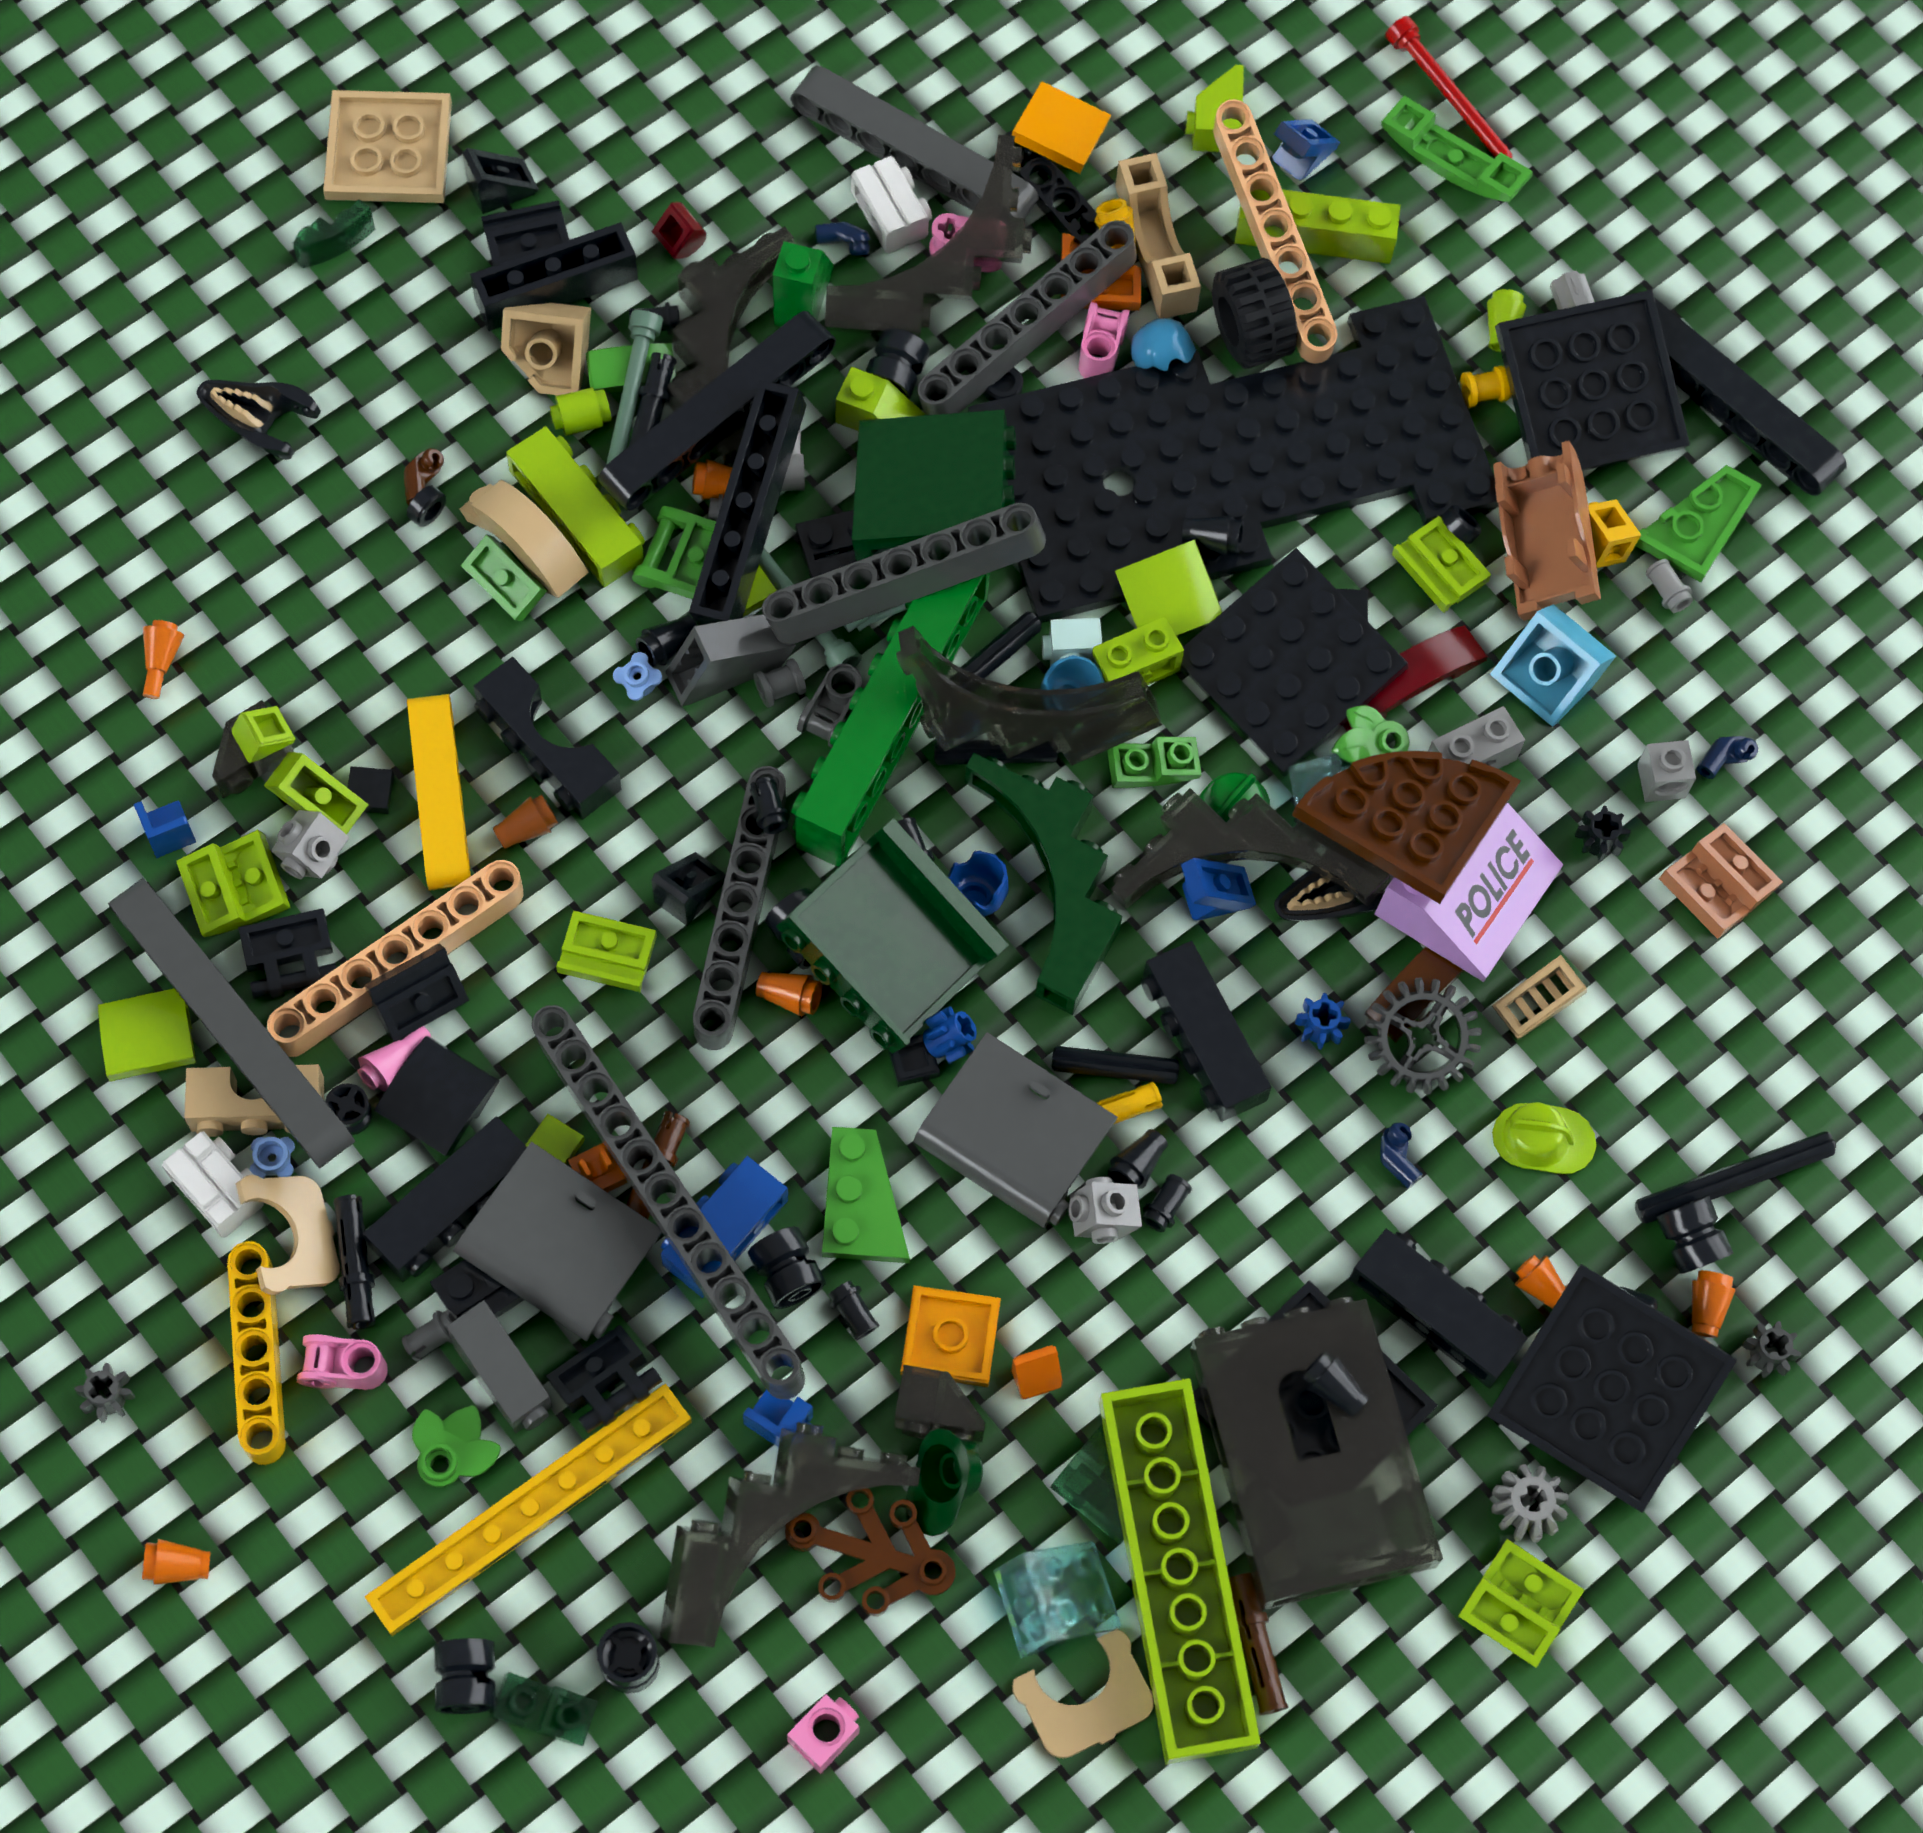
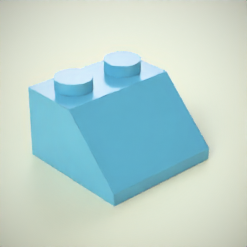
[1490,604,1616,727]

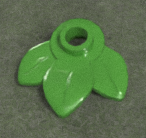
[1332,705,1410,763]
[412,1405,501,1488]

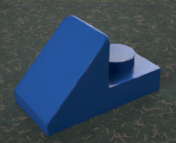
[1273,119,1341,181]
[1181,858,1256,920]

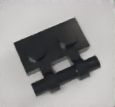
[238,908,337,999]
[546,1325,663,1433]

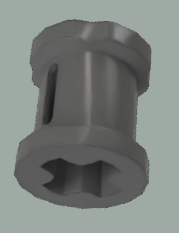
[754,658,806,708]

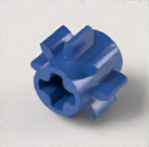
[1295,993,1351,1050]
[923,1006,977,1064]

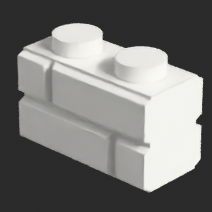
[851,156,932,254]
[162,1131,264,1238]

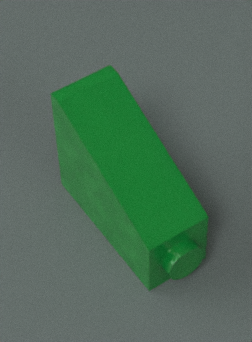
[773,241,834,327]

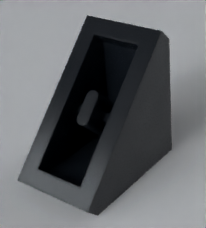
[462,148,539,214]
[651,852,726,926]

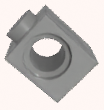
[1637,740,1696,802]

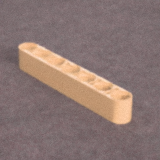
[1213,99,1338,364]
[267,860,524,1057]

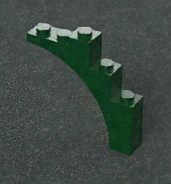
[965,753,1123,1015]

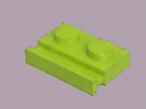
[1392,516,1491,613]
[556,910,657,992]

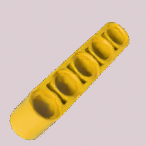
[407,694,471,891]
[227,1241,286,1465]

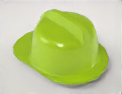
[1492,1102,1596,1174]

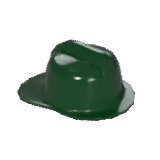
[906,1428,983,1536]

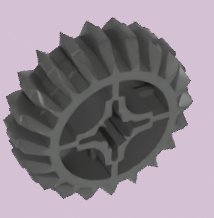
[1364,978,1482,1094]

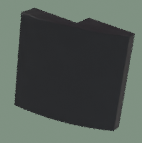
[374,1036,500,1156]

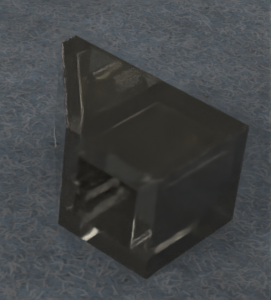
[212,700,294,799]
[894,1365,985,1442]

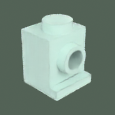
[1042,618,1102,667]

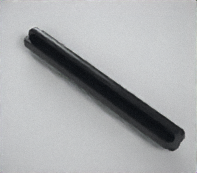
[1635,1131,1836,1224]

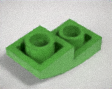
[586,343,677,392]
[1107,737,1202,788]

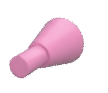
[358,1026,431,1092]

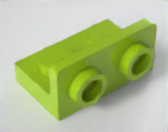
[1092,617,1184,703]

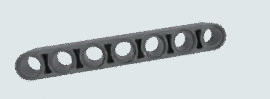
[790,66,1039,231]
[917,220,1137,415]
[762,503,1046,644]
[693,766,786,1050]

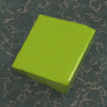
[232,706,296,763]

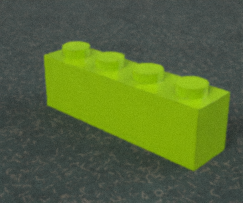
[1235,189,1400,264]
[506,426,645,588]

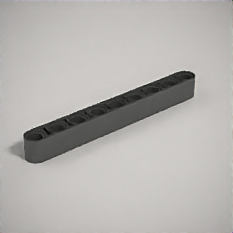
[108,878,356,1169]

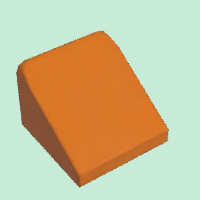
[1011,1345,1063,1399]

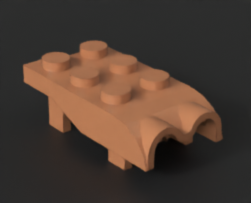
[1493,440,1601,621]

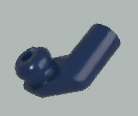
[1696,736,1758,779]
[1380,1122,1423,1189]

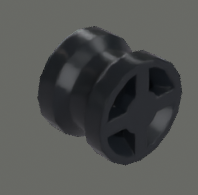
[325,1083,373,1135]

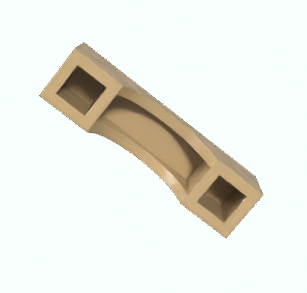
[1115,153,1201,319]

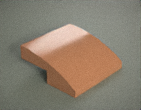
[1659,823,1783,939]

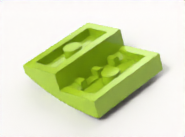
[1115,539,1223,636]
[176,829,291,937]
[98,989,196,1082]
[1458,1539,1584,1668]

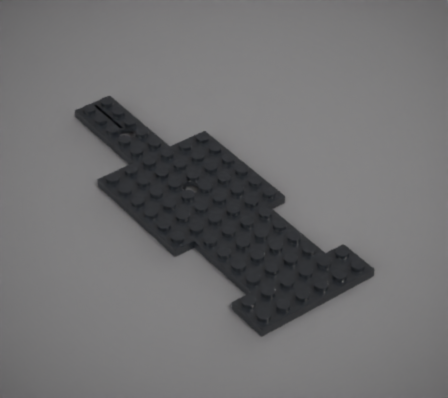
[795,296,1499,623]

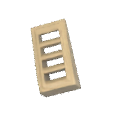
[1492,955,1587,1040]

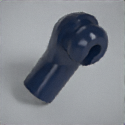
[815,222,871,256]

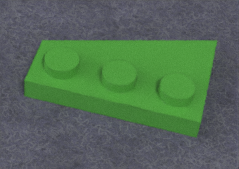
[1635,465,1762,583]
[822,1127,910,1263]

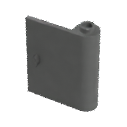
[913,1032,1117,1229]
[453,1142,662,1341]

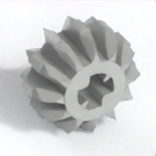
[1491,1464,1569,1543]

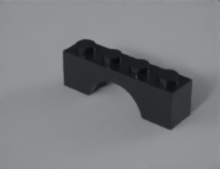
[473,656,622,820]

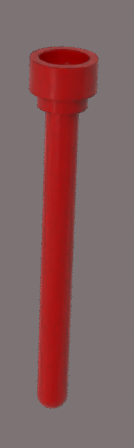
[1385,16,1513,159]

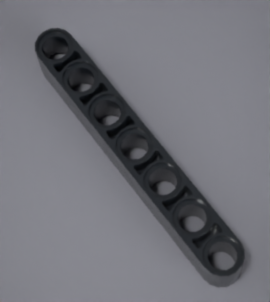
[1654,297,1847,496]
[598,311,836,511]

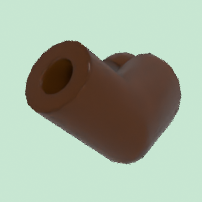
[404,448,444,506]

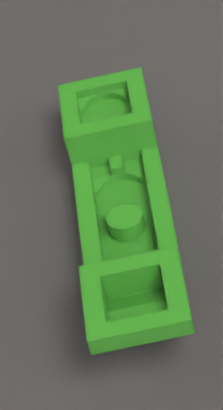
[1381,96,1533,202]

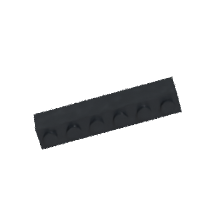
[689,380,807,626]

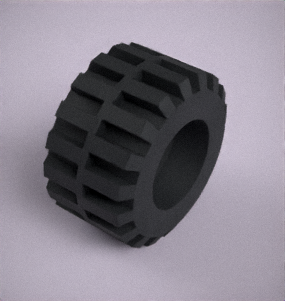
[1212,258,1297,369]

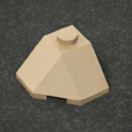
[501,303,591,396]

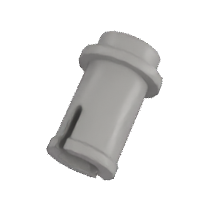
[1646,559,1693,613]

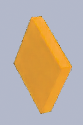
[1010,81,1111,174]
[900,1285,1001,1387]

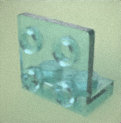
[993,1541,1121,1658]

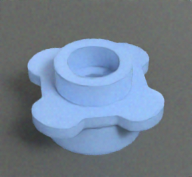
[613,652,662,701]
[250,1137,295,1178]

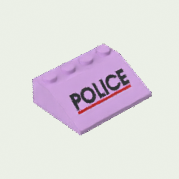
[1374,803,1563,982]

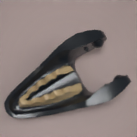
[196,380,321,460]
[1274,845,1385,921]

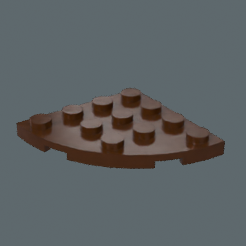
[1292,751,1521,904]

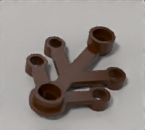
[785,1486,956,1616]

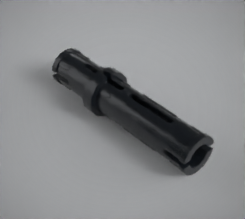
[629,352,677,446]
[333,1194,376,1330]

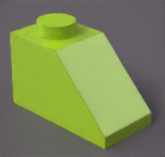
[1185,65,1244,152]
[836,366,925,431]
[264,752,369,835]

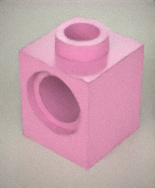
[787,1694,859,1774]

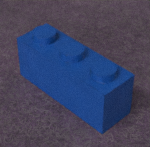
[660,1156,788,1298]

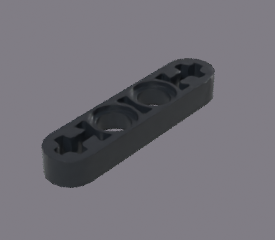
[999,131,1099,245]

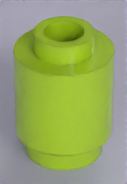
[549,387,612,436]

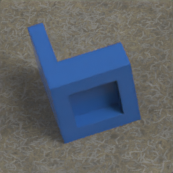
[133,800,196,858]
[743,1389,813,1453]

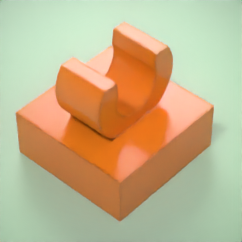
[568,1143,627,1193]

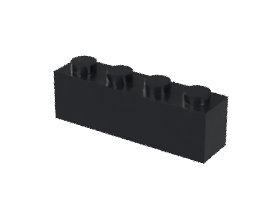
[470,222,638,331]
[1141,940,1272,1122]
[363,1116,527,1282]
[1349,1228,1528,1389]

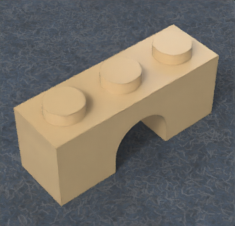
[184,1064,324,1137]

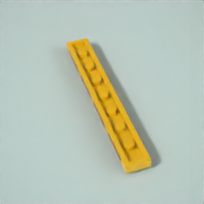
[364,1383,692,1637]

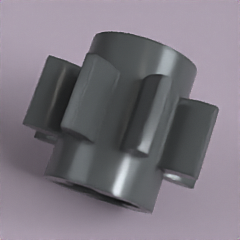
[1742,1321,1801,1378]
[75,1363,135,1423]

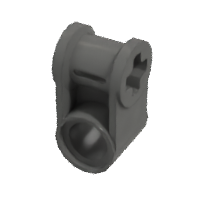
[797,664,862,748]

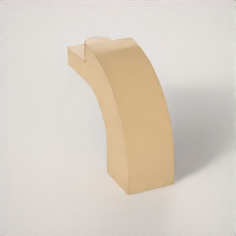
[459,480,589,598]

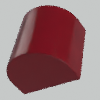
[651,202,707,259]

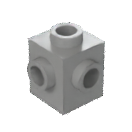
[271,810,349,879]
[1069,1177,1142,1244]

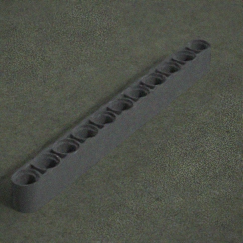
[532,1005,805,1399]

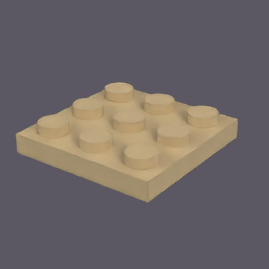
[323,90,452,203]

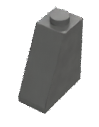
[665,614,796,706]
[446,1300,553,1433]

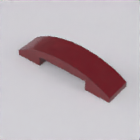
[1343,625,1488,731]

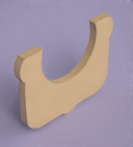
[236,1175,340,1295]
[1013,1628,1153,1759]

